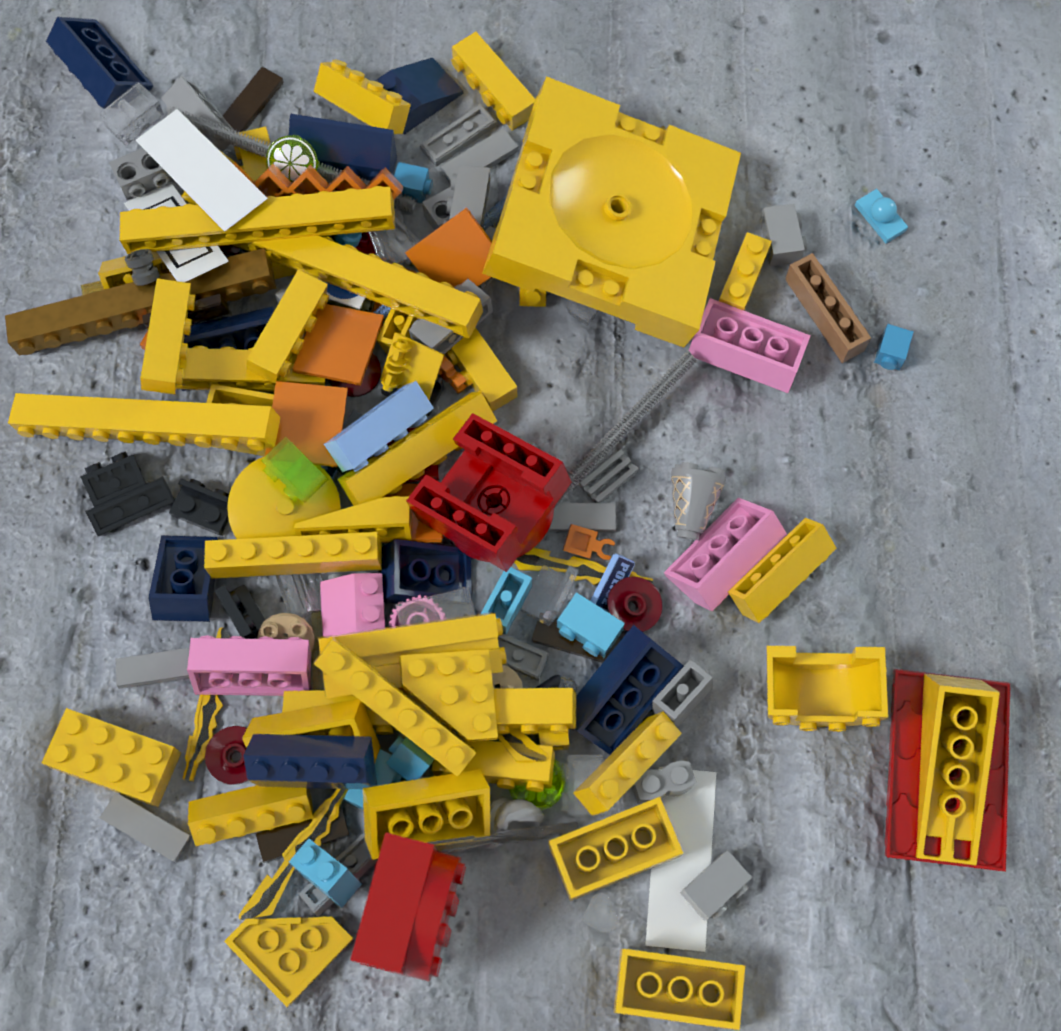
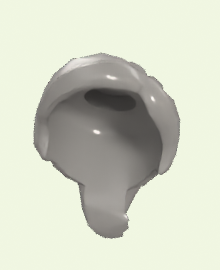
[484,796,544,849]

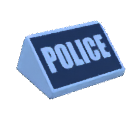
[590,553,635,611]

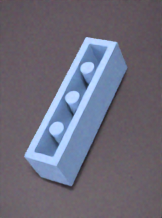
[324,381,434,472]

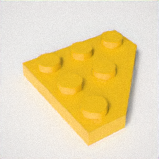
[400,649,498,742]
[224,917,354,1007]

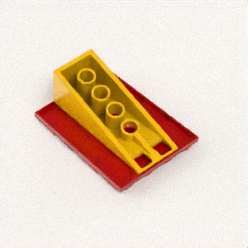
[885,669,1010,872]

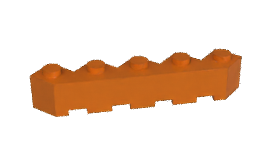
[233,162,404,200]

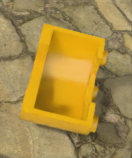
[766,646,888,732]

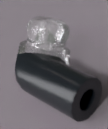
[535,675,578,694]

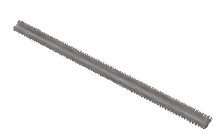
[167,105,418,213]
[554,351,697,509]

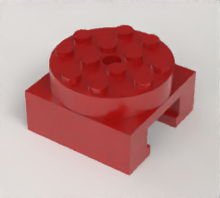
[406,413,572,572]
[350,832,466,982]

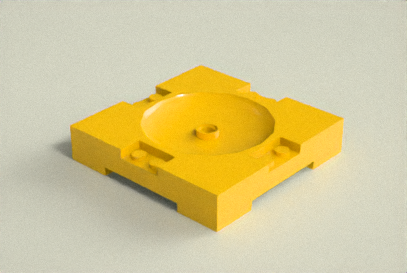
[482,76,741,348]

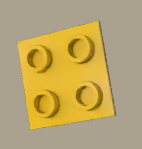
[380,332,444,400]

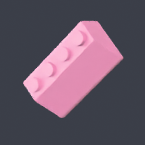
[689,298,811,393]
[664,498,787,611]
[320,573,385,688]
[187,636,311,696]

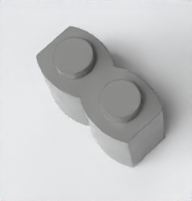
[632,761,696,805]

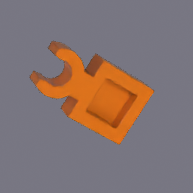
[438,355,467,394]
[562,524,615,560]

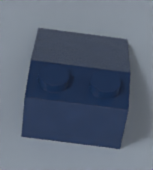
[375,57,464,135]
[148,535,218,622]
[381,539,472,605]

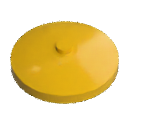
[227,456,341,539]

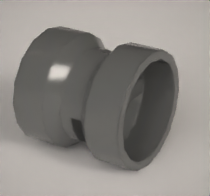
[125,249,160,286]

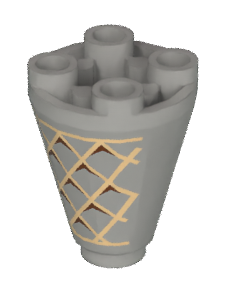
[671,462,726,540]

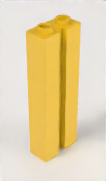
[318,612,507,698]

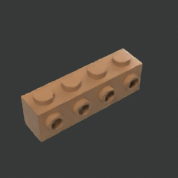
[785,253,871,363]

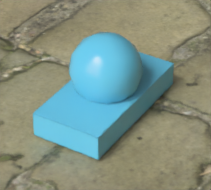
[854,189,908,244]

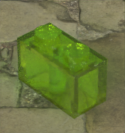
[261,437,329,503]

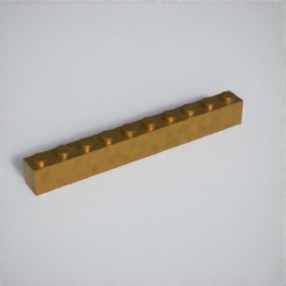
[5,248,277,356]

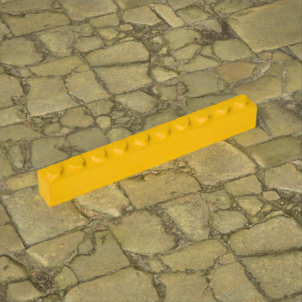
[119,186,395,254]
[233,236,483,339]
[8,393,281,451]
[282,688,576,735]

